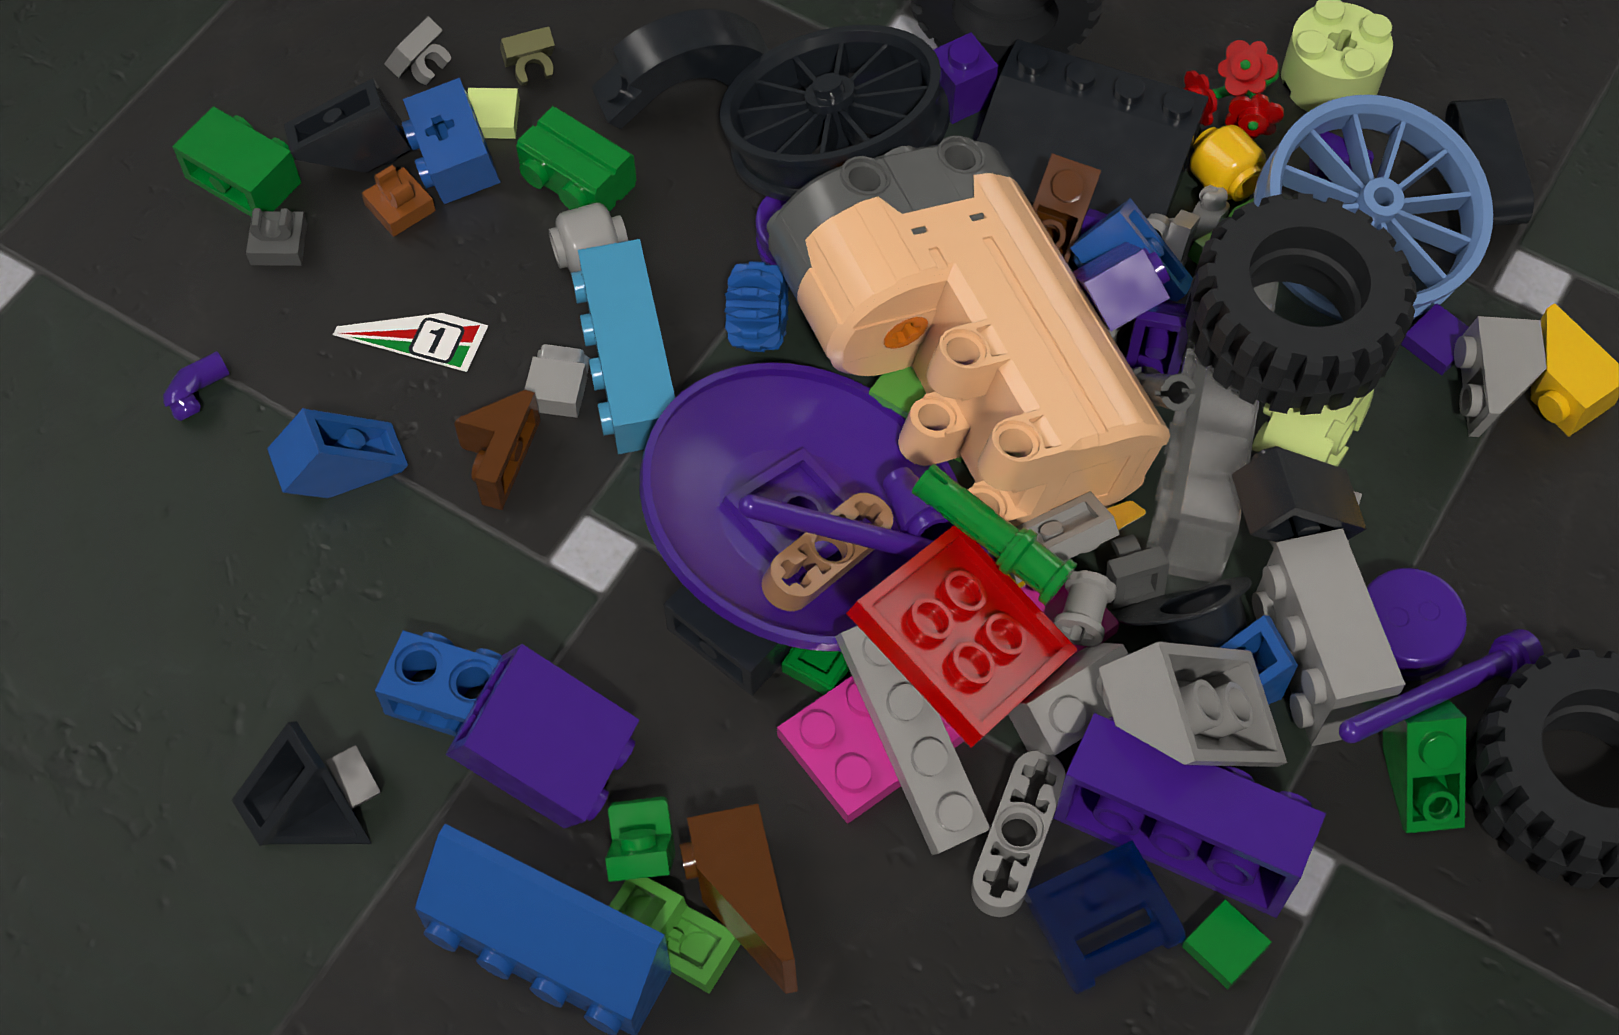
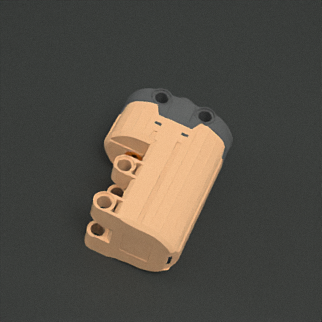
[767,136,1170,527]

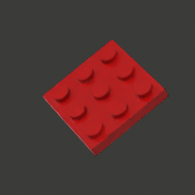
[846,526,1078,748]

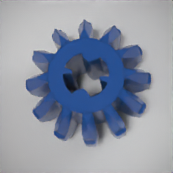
[724,261,789,352]

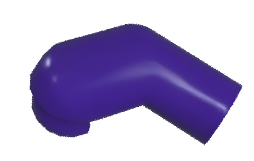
[163,351,230,421]

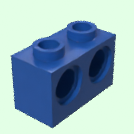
[375,630,502,737]

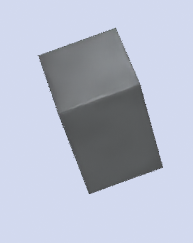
[326,745,381,810]

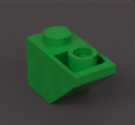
[1383,700,1466,834]

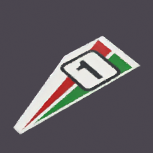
[333,313,488,372]

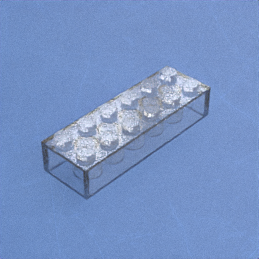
[1146,282,1279,583]

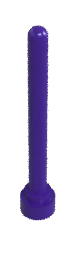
[738,494,997,562]
[1339,629,1544,743]

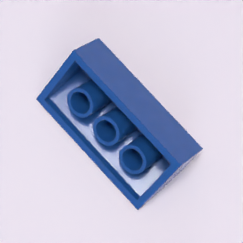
[415,824,672,1035]

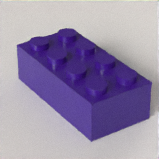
[1053,713,1326,918]

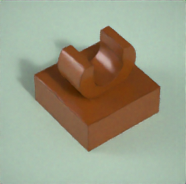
[362,165,436,237]

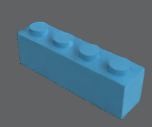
[571,239,675,454]

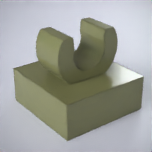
[500,26,555,86]

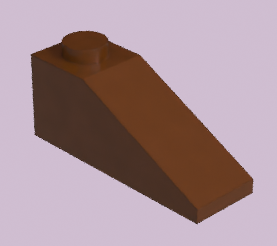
[679,804,798,994]

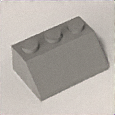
[1099,642,1287,767]

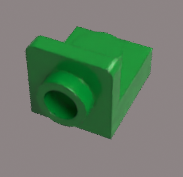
[605,797,676,882]

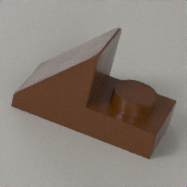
[454,390,541,510]

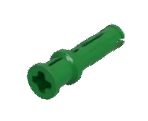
[911,464,1077,606]

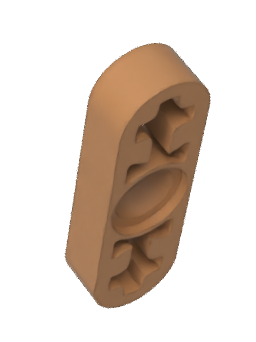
[762,493,893,611]

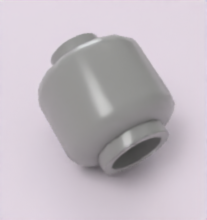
[548,203,628,273]

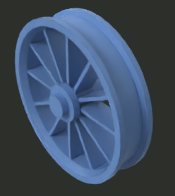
[1253,95,1493,321]

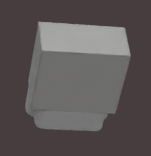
[524,344,590,418]

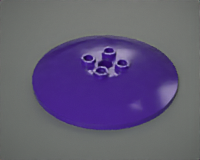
[640,363,958,651]

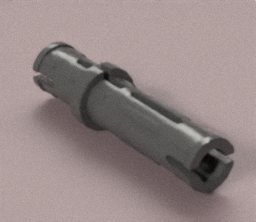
[1132,366,1196,411]

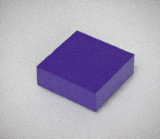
[1401,303,1469,376]

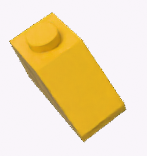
[1531,303,1619,437]

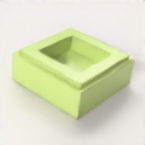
[467,88,520,139]

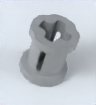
[1053,570,1117,646]

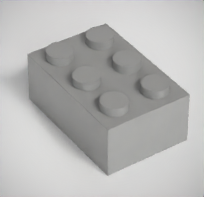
[1252,528,1405,746]

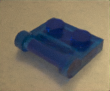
[1024,840,1186,994]

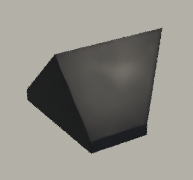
[232,721,372,846]

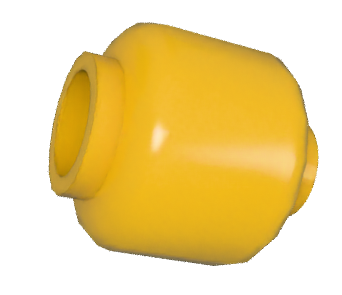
[1189,125,1266,201]

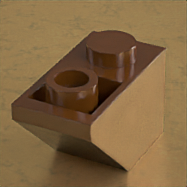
[1033,153,1102,264]

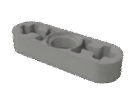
[971,750,1066,917]

